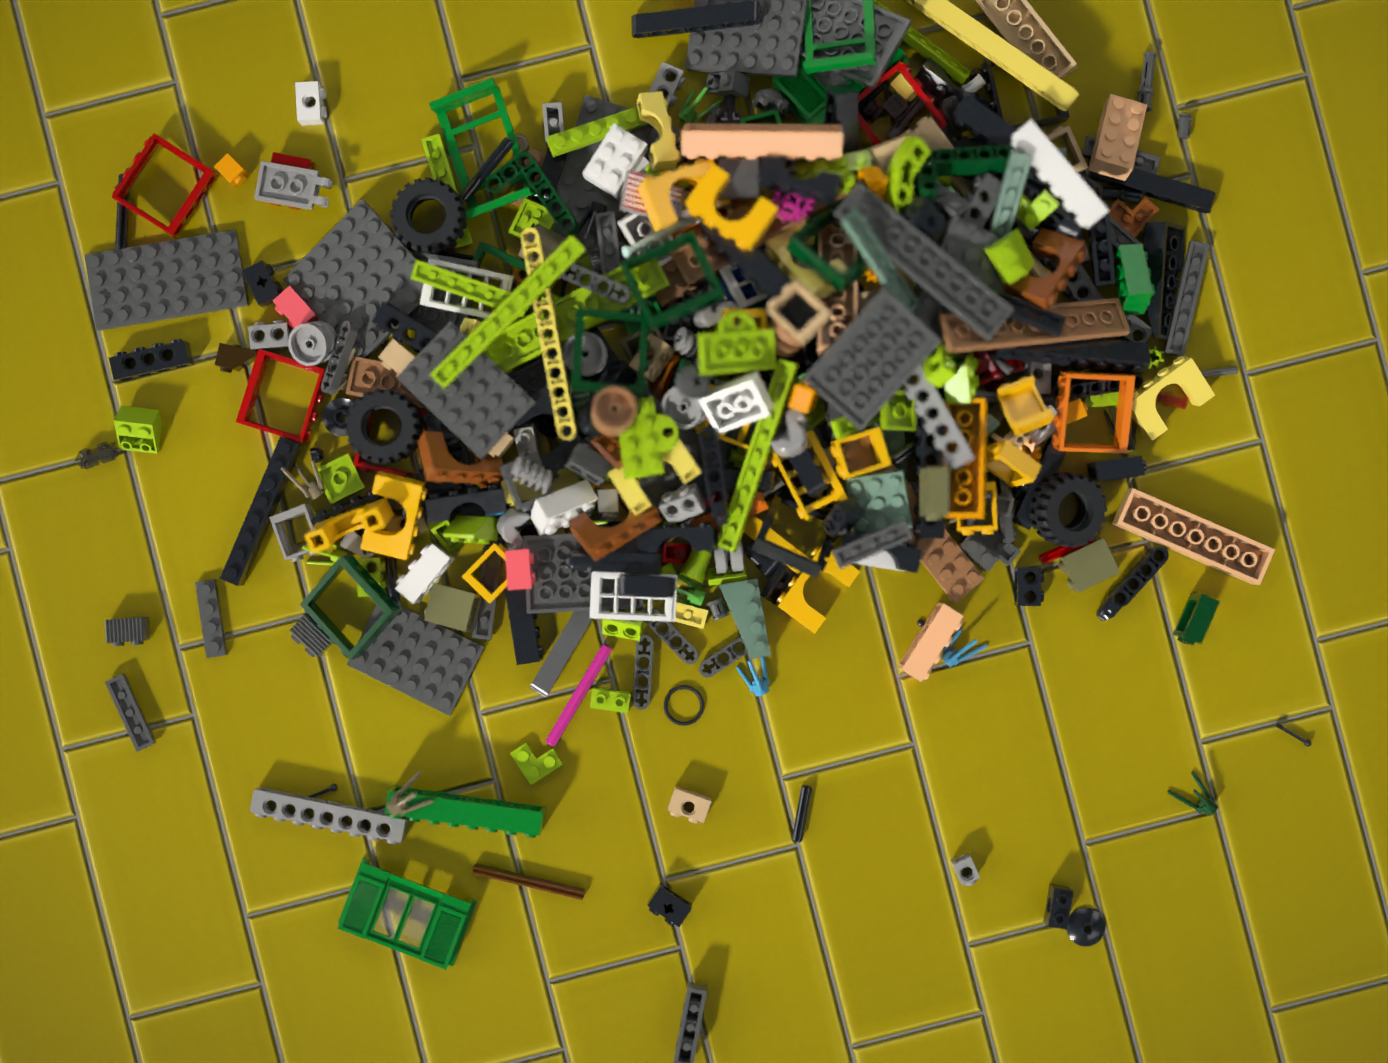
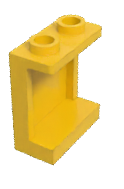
[996,376,1054,437]

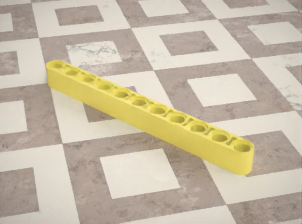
[905,0,1079,112]
[521,228,578,441]

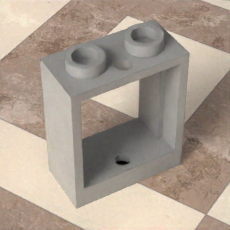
[269,504,318,563]

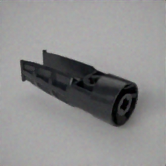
[995,173,1082,239]

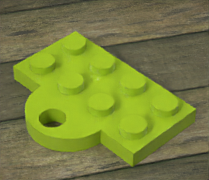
[698,311,776,375]
[619,396,679,480]

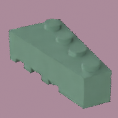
[719,579,771,659]

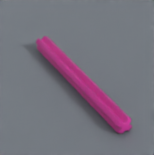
[546,644,612,746]

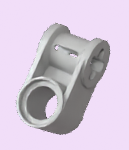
[340,531,378,558]

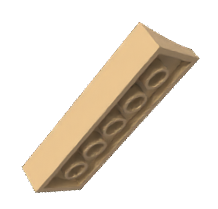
[976,0,1078,79]

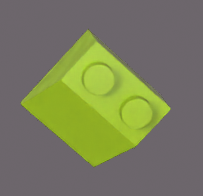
[984,229,1035,284]

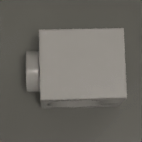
[950,853,980,886]

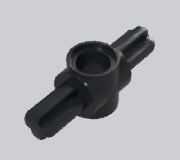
[720,95,740,124]

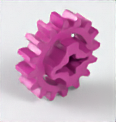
[772,190,815,224]

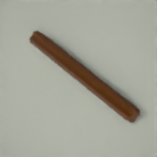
[473,863,585,900]

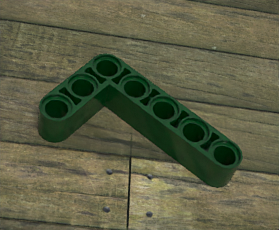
[916,146,1013,204]
[485,152,579,236]

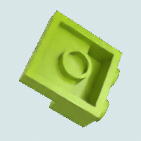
[880,387,917,431]

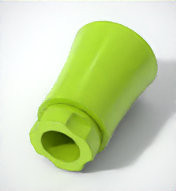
[678,548,713,584]

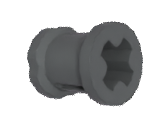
[706,597,729,621]

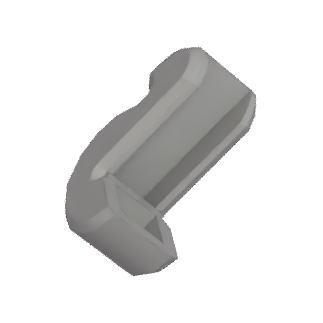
[694,302,740,328]
[771,408,808,457]
[497,508,531,551]

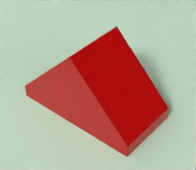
[661,542,691,563]

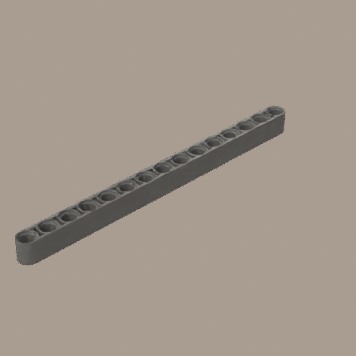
[530,494,659,698]

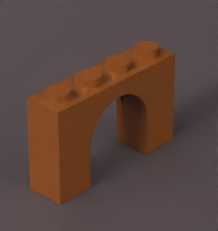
[1003,227,1087,310]
[417,431,503,485]
[568,491,661,561]

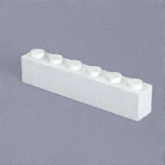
[1011,120,1108,229]

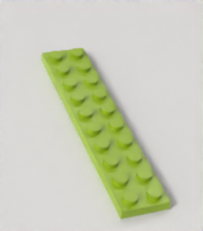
[485,259,670,373]

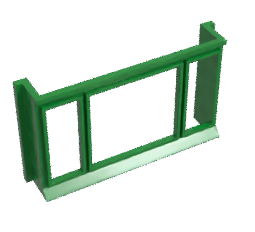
[803,0,877,75]
[429,78,535,219]

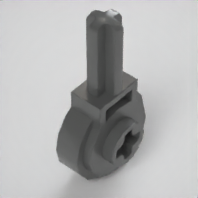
[675,361,713,399]

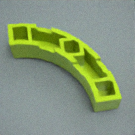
[884,136,931,217]

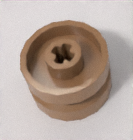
[766,309,810,358]
[591,386,637,436]

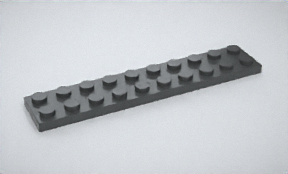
[834,182,1014,341]

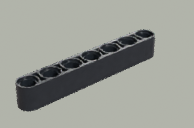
[631,1,761,38]
[1084,157,1216,213]

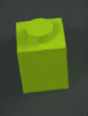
[425,516,465,553]

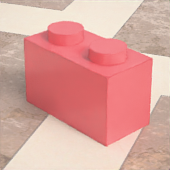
[273,286,318,329]
[505,549,536,590]

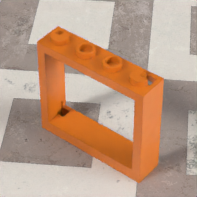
[1052,371,1135,453]

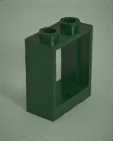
[1172,593,1220,646]

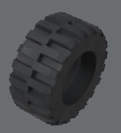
[390,177,467,255]
[345,389,423,464]
[1029,472,1107,548]

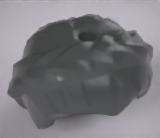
[753,88,791,117]

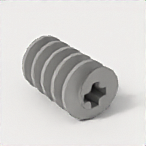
[673,327,699,362]
[509,456,553,494]

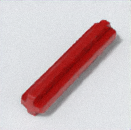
[1038,540,1093,565]

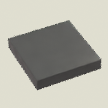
[719,158,759,200]

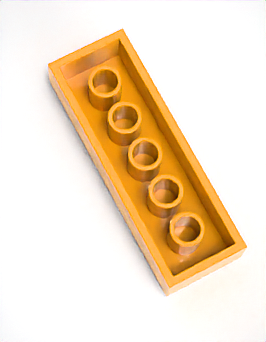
[943,398,988,519]

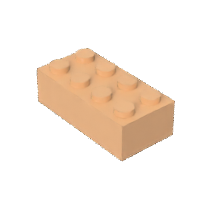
[1088,94,1147,181]
[897,602,963,682]

